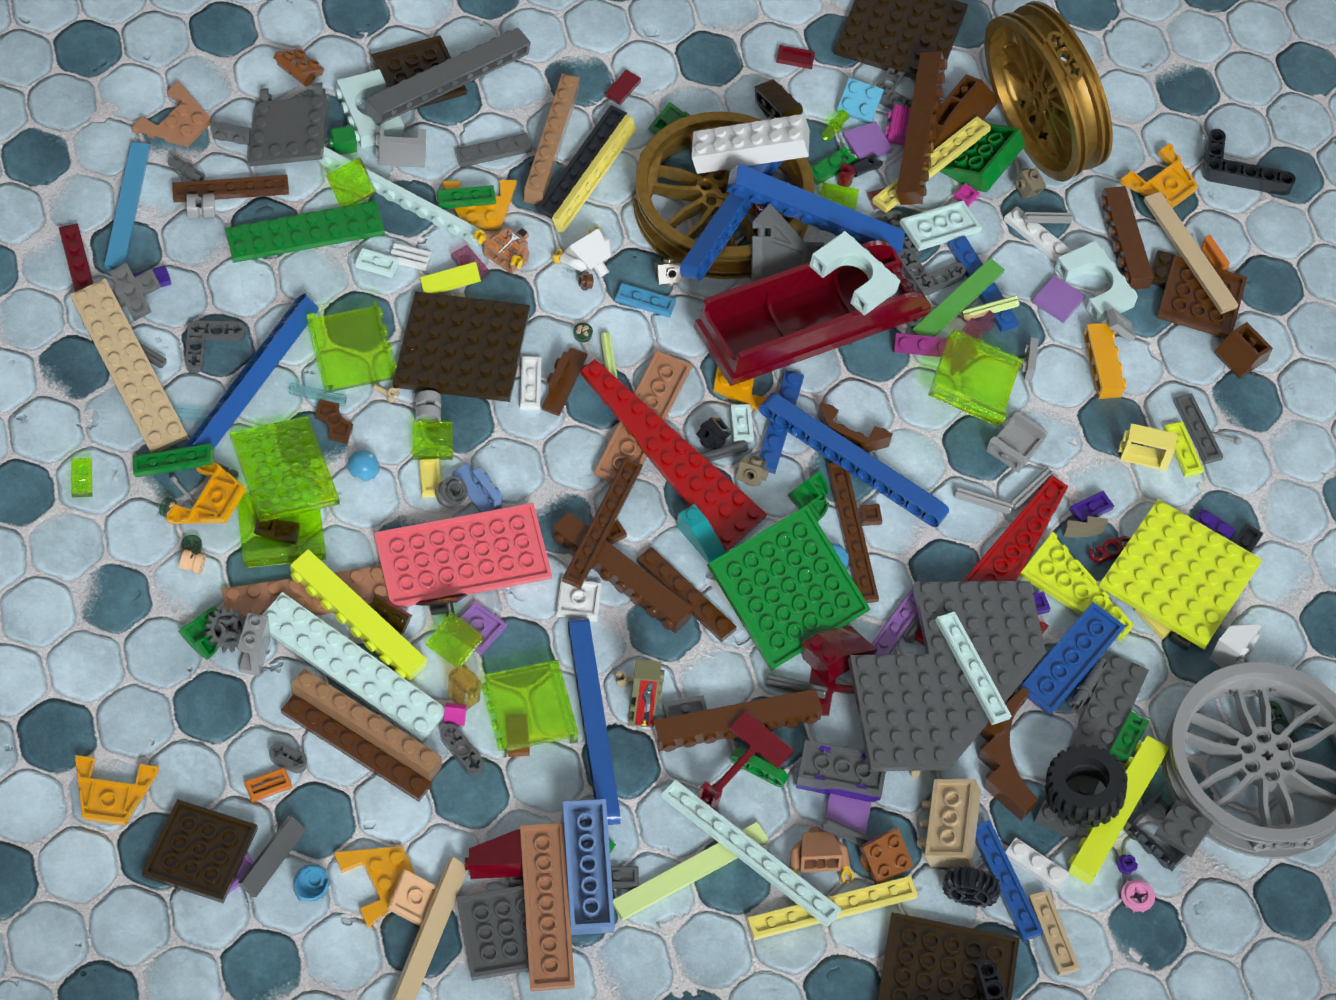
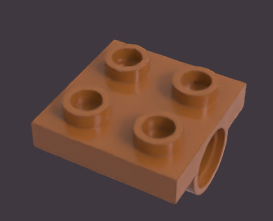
[273,48,325,86]
[859,827,914,885]

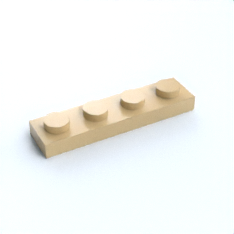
[1028,890,1080,976]

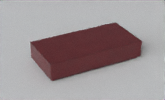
[776,45,815,69]
[605,70,641,105]

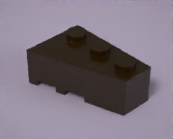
[754,79,803,119]

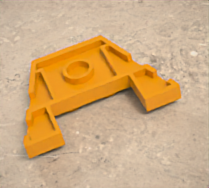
[1120,143,1198,208]
[443,180,517,231]
[713,367,767,415]
[165,461,247,524]
[75,755,160,826]
[334,846,416,929]

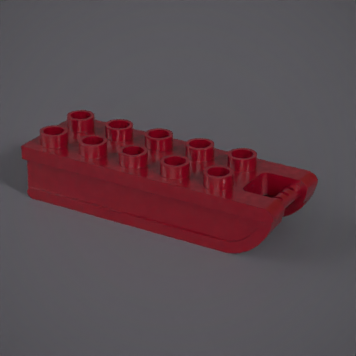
[693,241,931,386]

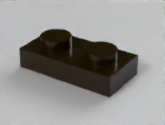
[1151,250,1176,288]
[370,595,413,634]

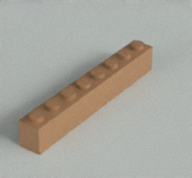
[524,74,580,205]
[291,668,442,782]

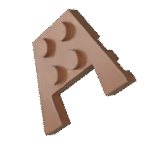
[131,81,212,147]

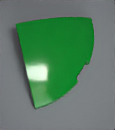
[648,102,690,134]
[788,470,829,522]
[178,606,222,660]

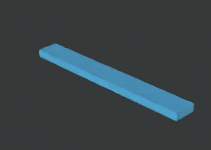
[104,142,150,270]

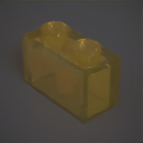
[448,664,481,711]

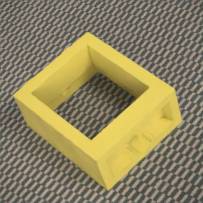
[1118,423,1178,471]

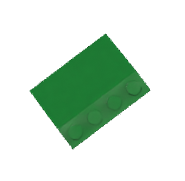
[940,123,1025,192]

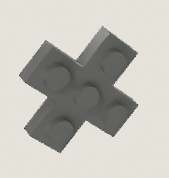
[109,262,161,321]

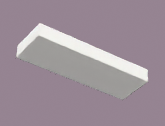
[520,356,542,410]

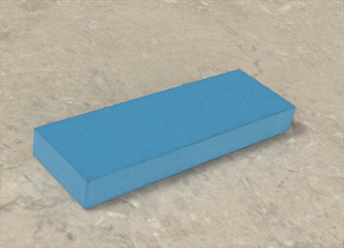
[615,283,676,318]

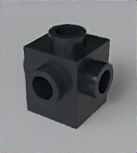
[696,417,732,449]

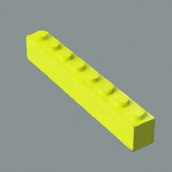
[290,549,427,682]
[1068,735,1170,885]

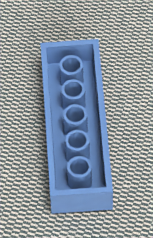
[562,799,615,935]

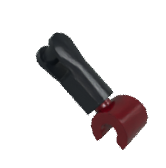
[837,153,883,187]

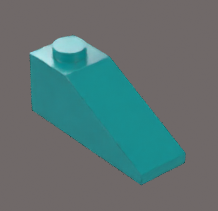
[677,504,727,563]

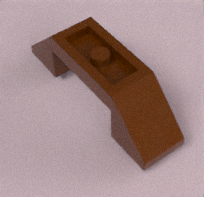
[817,402,893,453]

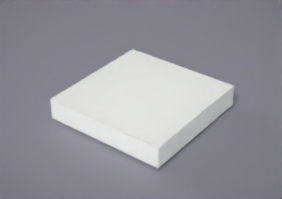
[556,578,602,622]

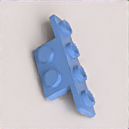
[452,463,503,513]

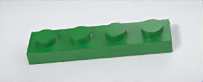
[133,443,213,478]

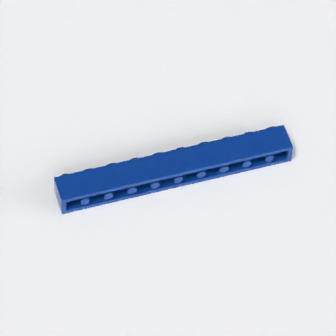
[727,164,905,254]

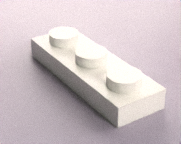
[1005,838,1069,892]

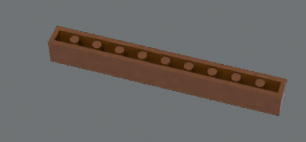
[896,51,947,205]

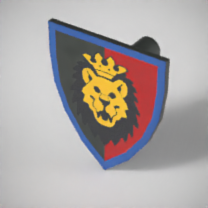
[416,594,467,624]

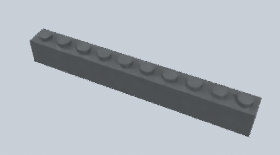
[365,28,531,125]

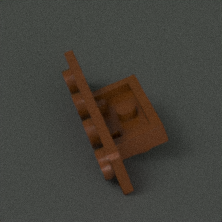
[542,348,588,416]

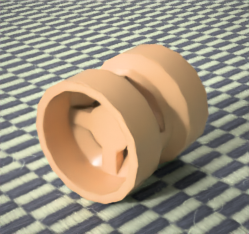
[179,549,206,574]

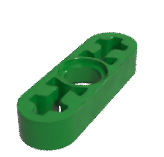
[730,748,789,787]

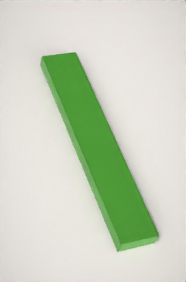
[912,258,1005,337]

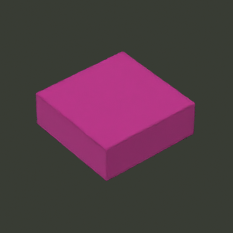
[953,183,980,207]
[444,702,467,726]

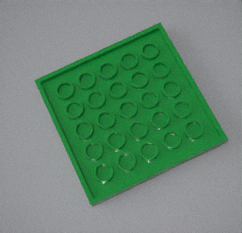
[707,505,871,671]

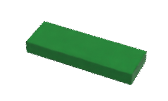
[437,185,496,209]

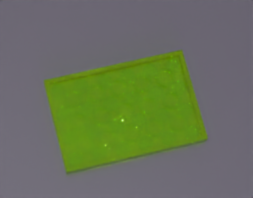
[230,416,340,522]

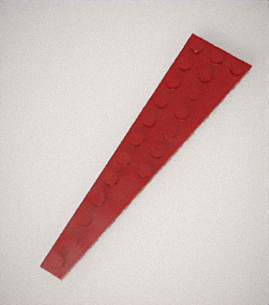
[580,359,767,552]
[915,475,1068,646]

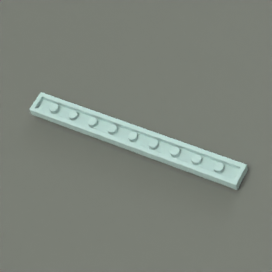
[319,146,483,247]
[661,779,841,927]

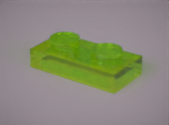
[71,458,93,498]

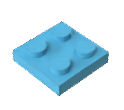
[837,78,884,124]

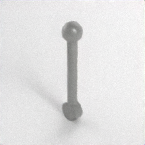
[1212,432,1242,445]
[170,475,197,506]

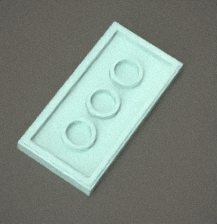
[899,200,982,251]

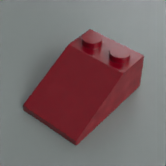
[802,626,877,683]

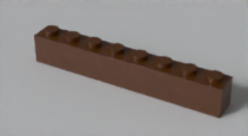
[552,512,693,634]
[652,689,822,752]

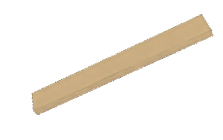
[1144,191,1239,314]
[391,857,467,1000]

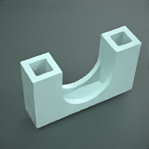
[335,69,404,148]
[809,231,900,315]
[1055,241,1138,324]

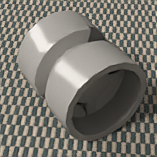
[187,193,215,219]
[415,390,441,428]

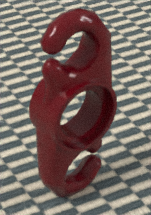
[1088,536,1131,563]

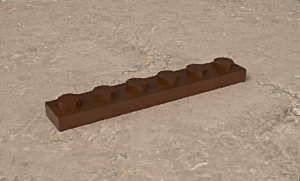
[172,175,289,203]
[636,547,737,643]

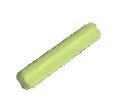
[963,296,1019,321]
[600,332,618,379]

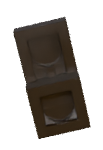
[254,514,301,544]

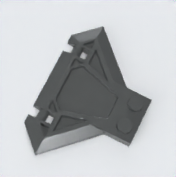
[751,203,824,282]

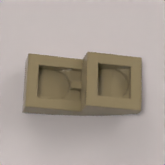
[1063,516,1108,538]

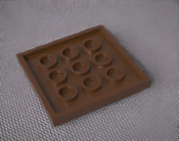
[1157,255,1247,339]

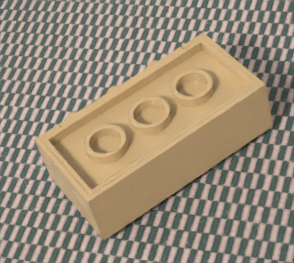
[917,779,981,867]

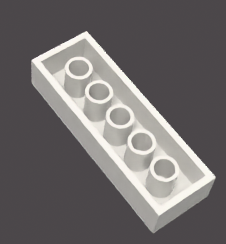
[692,114,810,174]

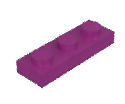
[893,333,954,358]

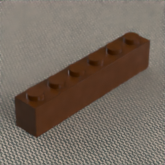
[1099,186,1154,290]

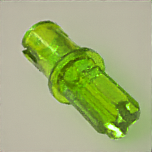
[822,110,850,141]

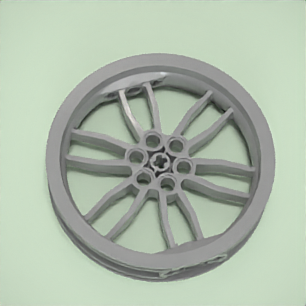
[1163,662,1336,859]

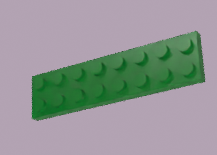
[225,200,385,263]

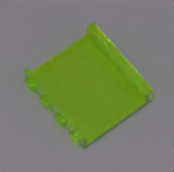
[306,301,397,393]
[928,329,1024,427]
[237,486,326,568]
[481,660,579,758]

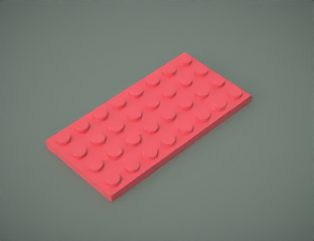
[374,503,552,608]

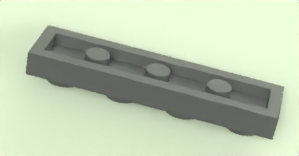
[455,133,532,168]

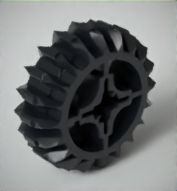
[942,866,1001,908]

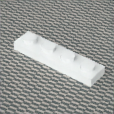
[1004,206,1072,263]

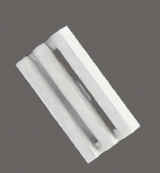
[390,243,431,271]

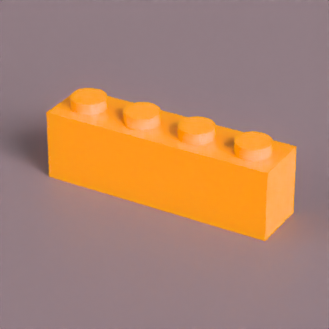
[1083,323,1126,399]

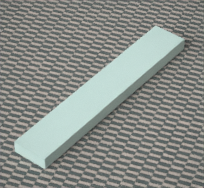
[935,611,1012,725]

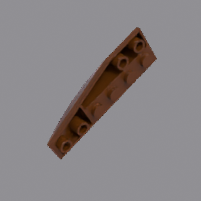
[933,74,997,150]

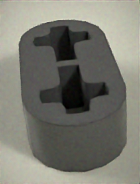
[269,742,307,774]

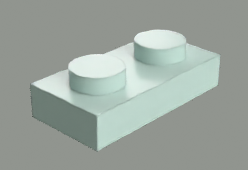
[355,248,399,278]
[730,404,754,442]

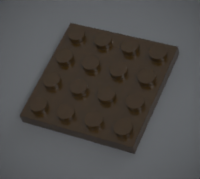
[371,35,467,110]
[142,799,258,904]

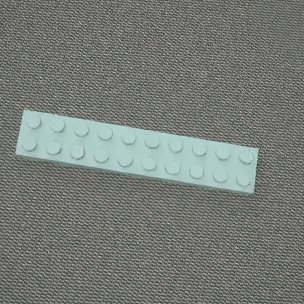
[263,592,445,744]

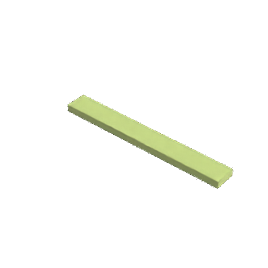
[613,822,769,921]

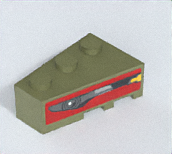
[629,659,665,728]

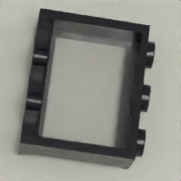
[1124,789,1208,872]

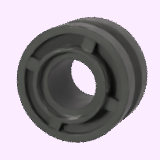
[435,476,468,508]

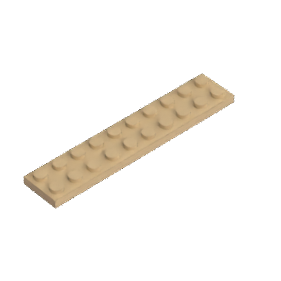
[70,279,188,453]

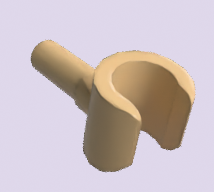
[373,384,400,403]
[615,671,633,687]

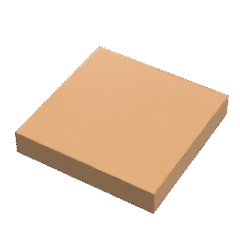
[387,869,437,926]

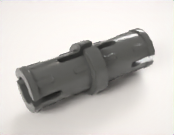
[168,155,205,181]

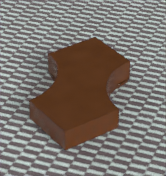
[315,399,353,444]

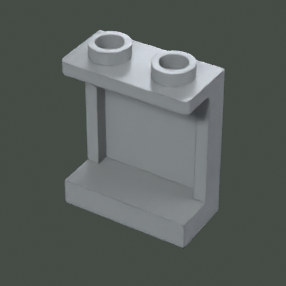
[376,128,426,168]
[986,411,1048,473]
[237,613,271,677]

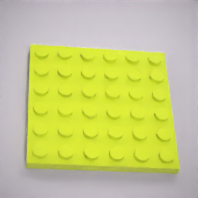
[1099,499,1263,650]

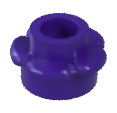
[1117,854,1138,875]

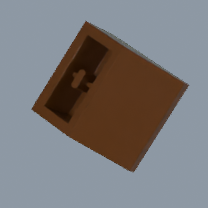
[1214,322,1273,379]

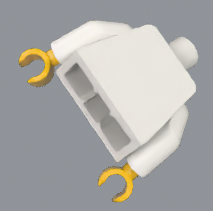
[551,226,611,278]

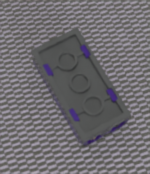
[796,740,886,802]

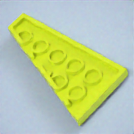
[1020,532,1134,642]

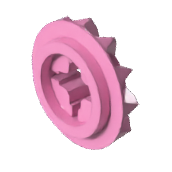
[1121,880,1155,913]

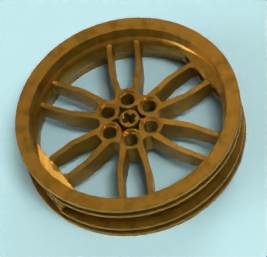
[984,1,1113,182]
[633,111,814,279]

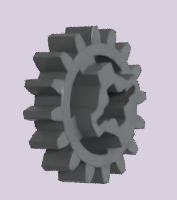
[204,607,246,653]

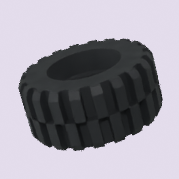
[1045,744,1128,828]

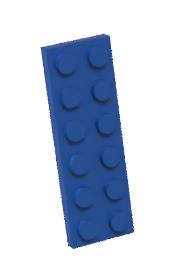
[1018,602,1126,716]

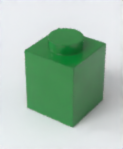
[328,126,357,155]

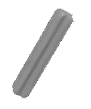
[1022,212,1073,224]
[1010,468,1054,510]
[954,487,1013,514]

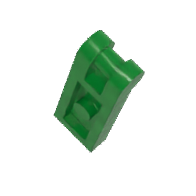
[810,145,859,185]
[1109,710,1150,763]

